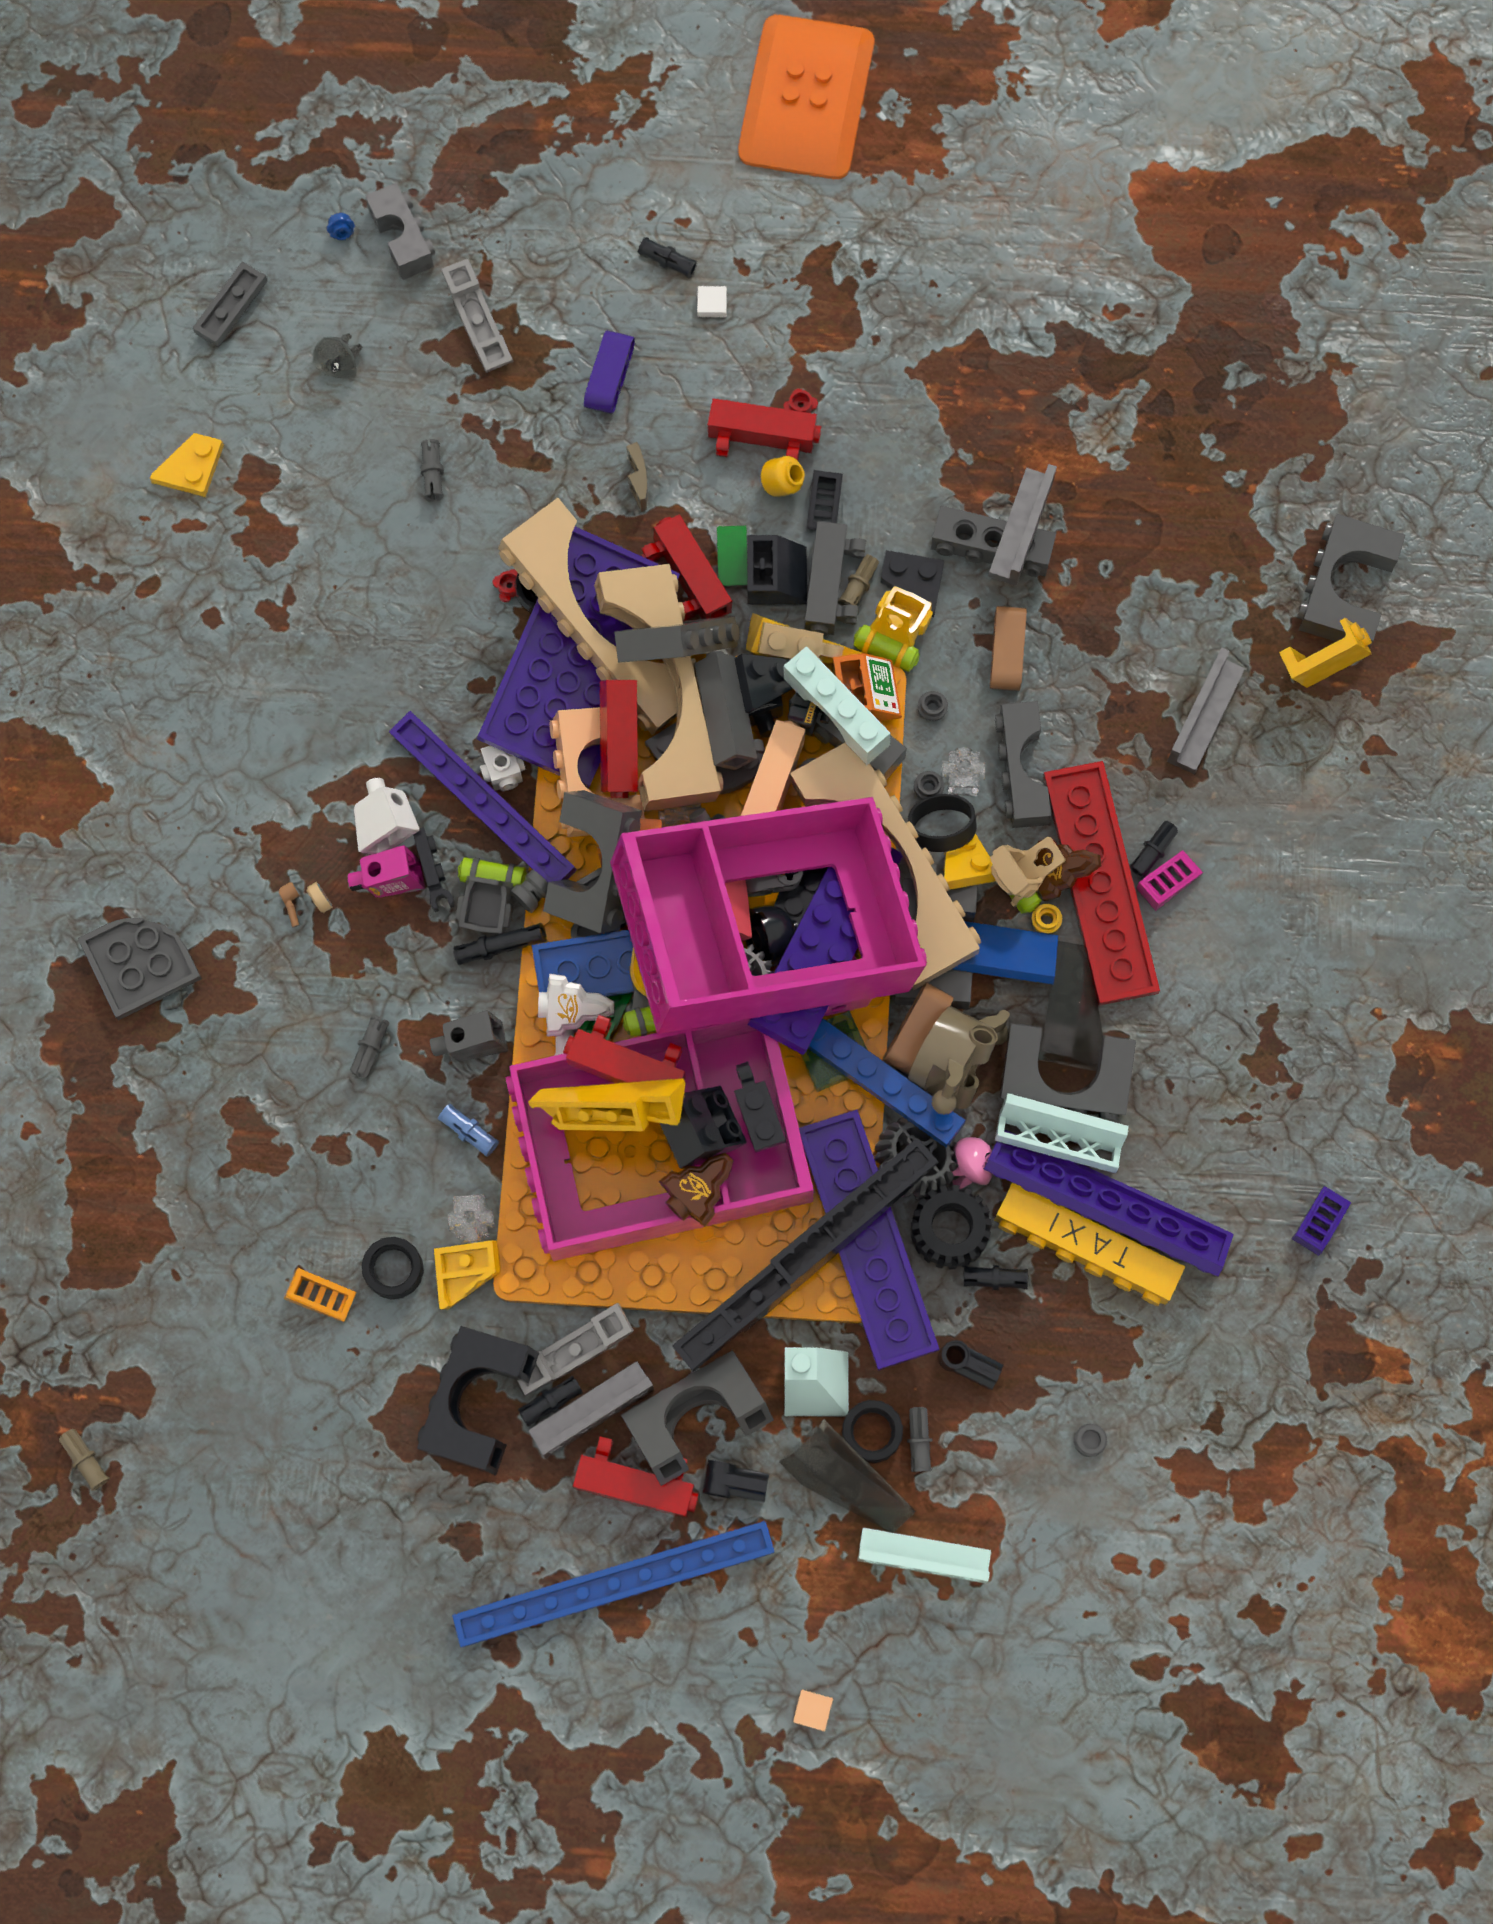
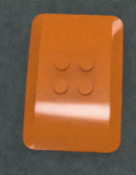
[738,15,875,179]

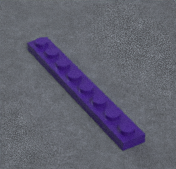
[389,711,577,882]

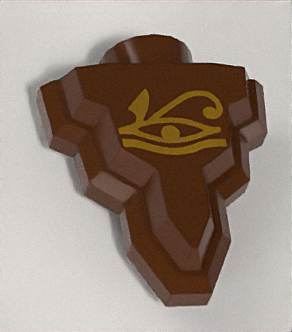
[1034,840,1101,901]
[659,1152,734,1227]

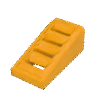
[284,1268,356,1322]

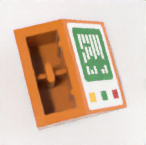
[832,653,902,721]

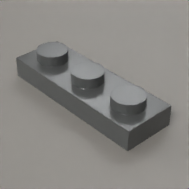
[192,262,268,347]

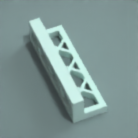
[995,1093,1129,1173]
[857,1528,991,1584]

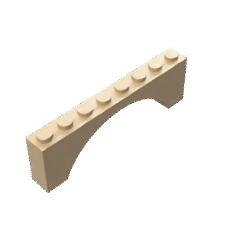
[498,498,699,735]
[594,564,723,812]
[790,742,982,990]

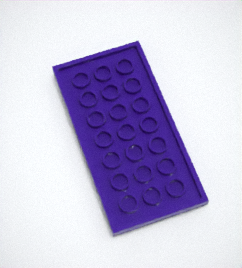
[477,526,680,789]

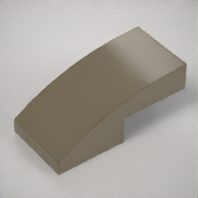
[626,442,648,512]

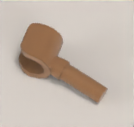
[279,882,299,927]

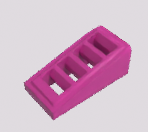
[1136,850,1203,911]

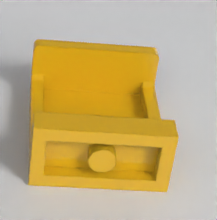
[1279,618,1372,688]

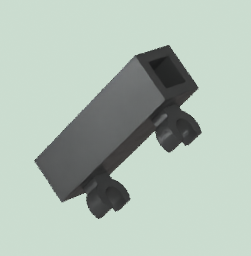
[805,521,866,637]
[695,651,765,770]

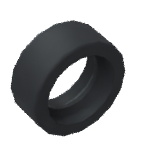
[361,1237,424,1300]
[842,1400,903,1463]

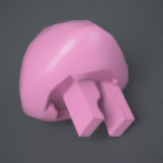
[951,1137,993,1189]

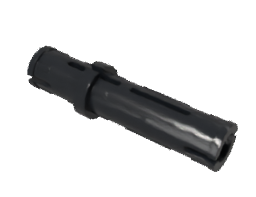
[453,923,547,965]

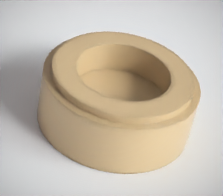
[307,882,333,913]

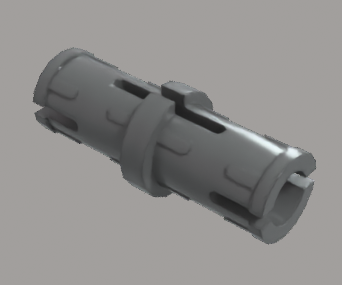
[420,439,444,501]

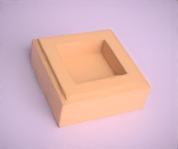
[793,1689,833,1731]

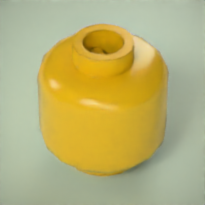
[760,456,805,497]

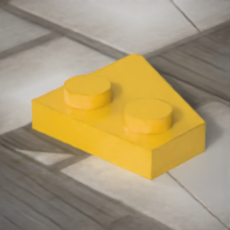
[150,433,224,497]
[943,833,996,890]
[434,1240,500,1310]

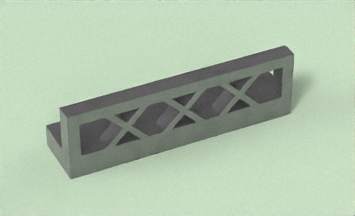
[988,464,1057,586]
[1167,647,1245,774]
[528,1361,654,1459]

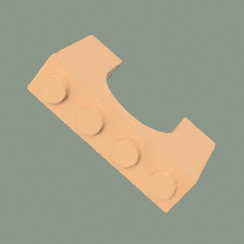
[550,707,645,837]

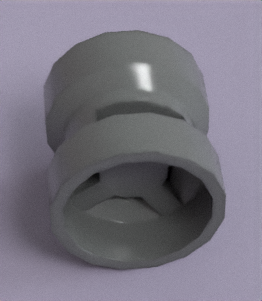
[510,870,548,913]

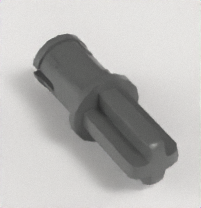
[350,1016,390,1078]
[907,1407,933,1472]

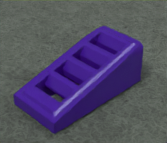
[1291,1186,1351,1256]

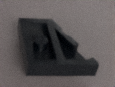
[880,550,945,617]

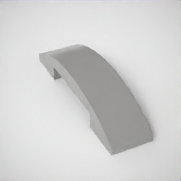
[441,258,513,372]
[517,1303,634,1395]

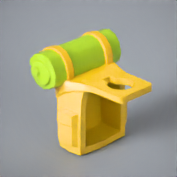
[853,586,933,672]

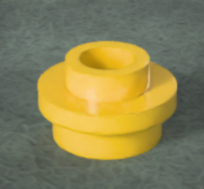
[1031,904,1062,934]

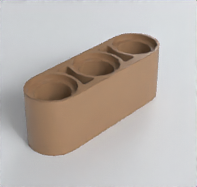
[990,606,1027,691]
[882,982,954,1076]

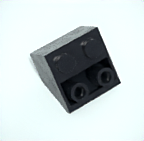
[747,535,807,605]
[660,1086,747,1169]

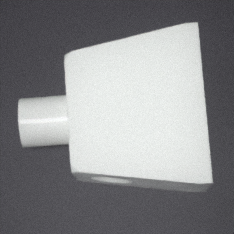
[354,778,419,854]

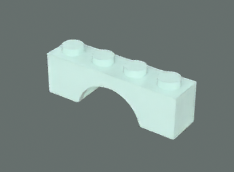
[783,646,891,765]

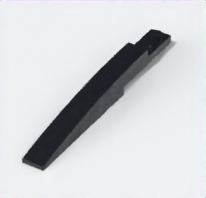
[672,1138,939,1372]

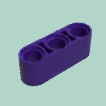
[584,330,635,414]

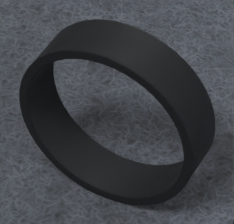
[908,794,977,852]

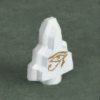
[538,974,614,1037]

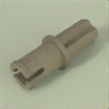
[838,554,879,606]
[59,1429,110,1491]

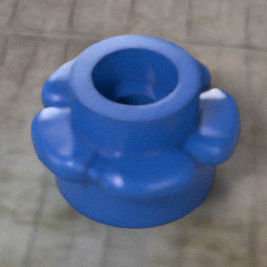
[327,213,355,240]

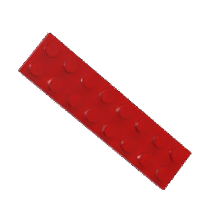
[1043,761,1160,1006]

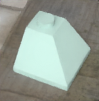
[785,1347,849,1417]

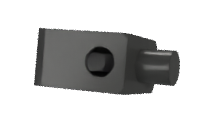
[430,1010,508,1061]

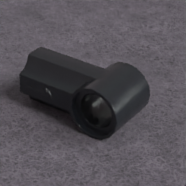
[938,1340,1003,1390]
[702,1460,769,1502]

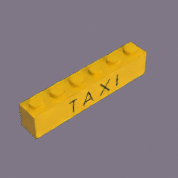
[994,1182,1185,1306]

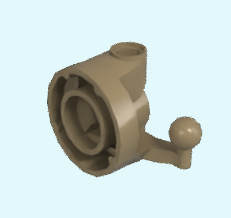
[908,1006,1010,1115]

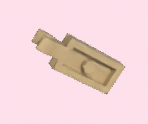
[757,622,844,659]

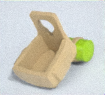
[990,837,1066,914]

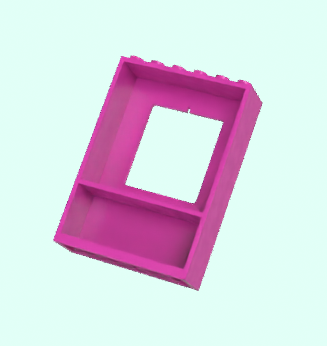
[610,797,927,1034]
[506,1019,814,1261]

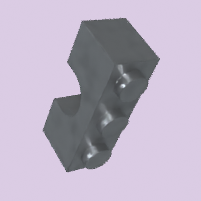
[365,182,435,280]

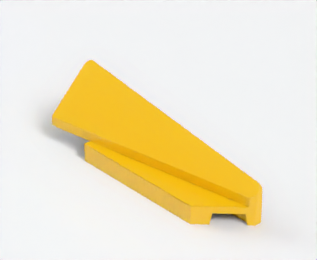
[528,1078,685,1131]

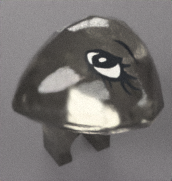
[312,333,363,379]

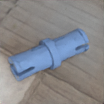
[438,1104,499,1157]

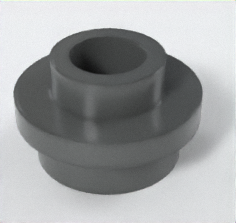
[918,691,948,721]
[914,771,944,799]

